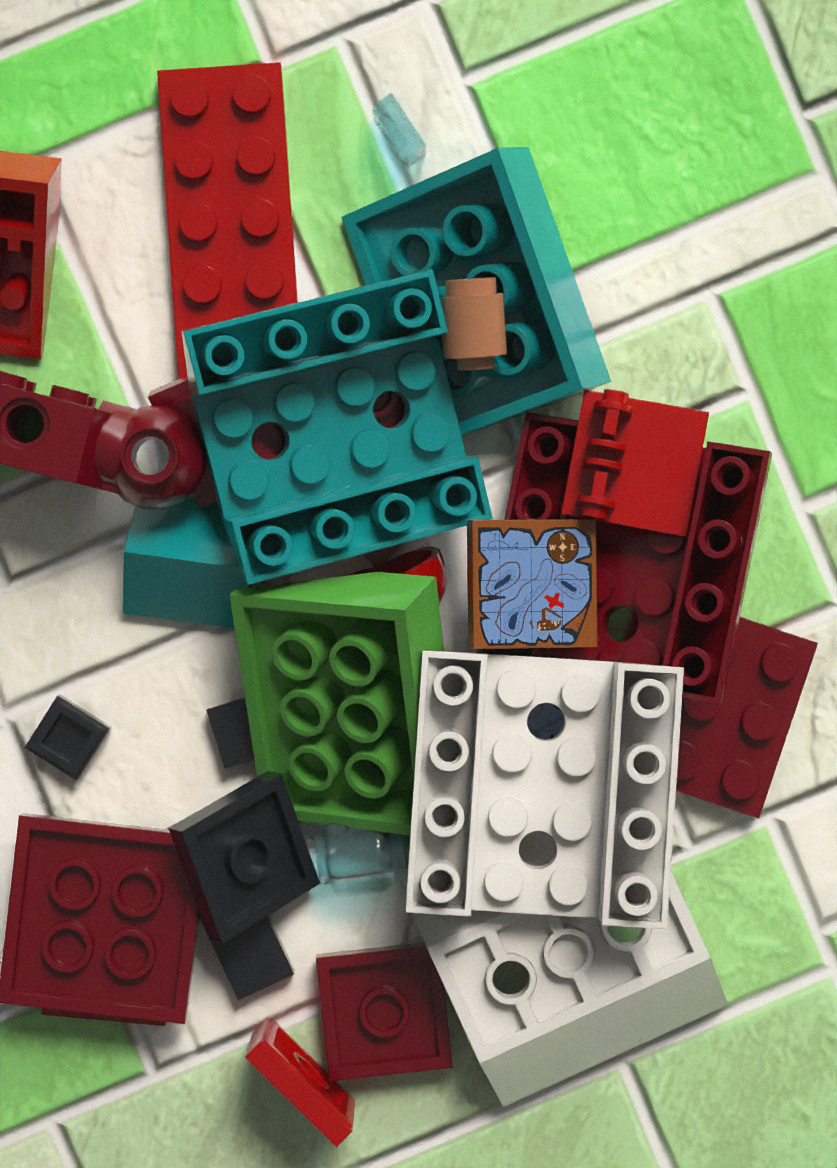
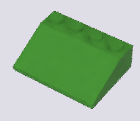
[229,572,444,836]

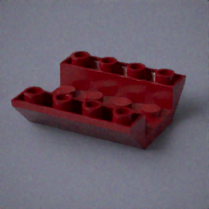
[477,412,773,706]

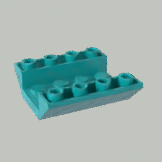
[182,269,493,585]

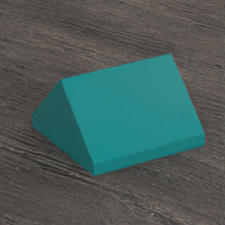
[123,498,252,628]

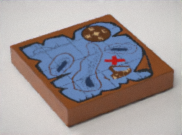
[467,519,597,649]

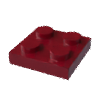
[316,942,453,1082]

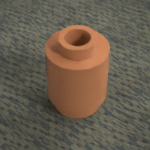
[440,277,507,370]

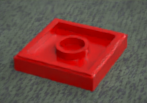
[245,1017,355,1147]

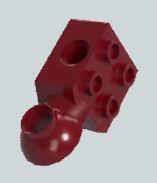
[0,371,206,510]

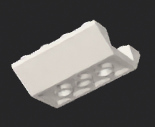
[406,650,684,929]
[401,831,728,1107]

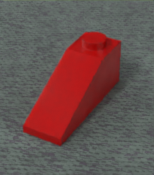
[0,151,62,359]

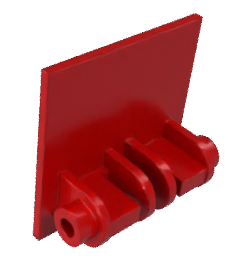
[561,389,709,537]

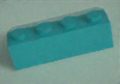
[341,147,612,436]

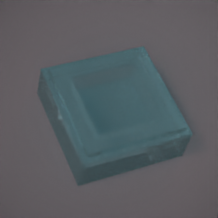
[372,93,427,167]

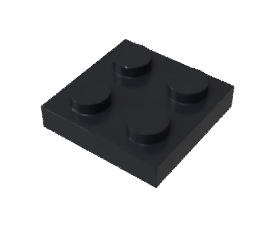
[168,771,320,944]

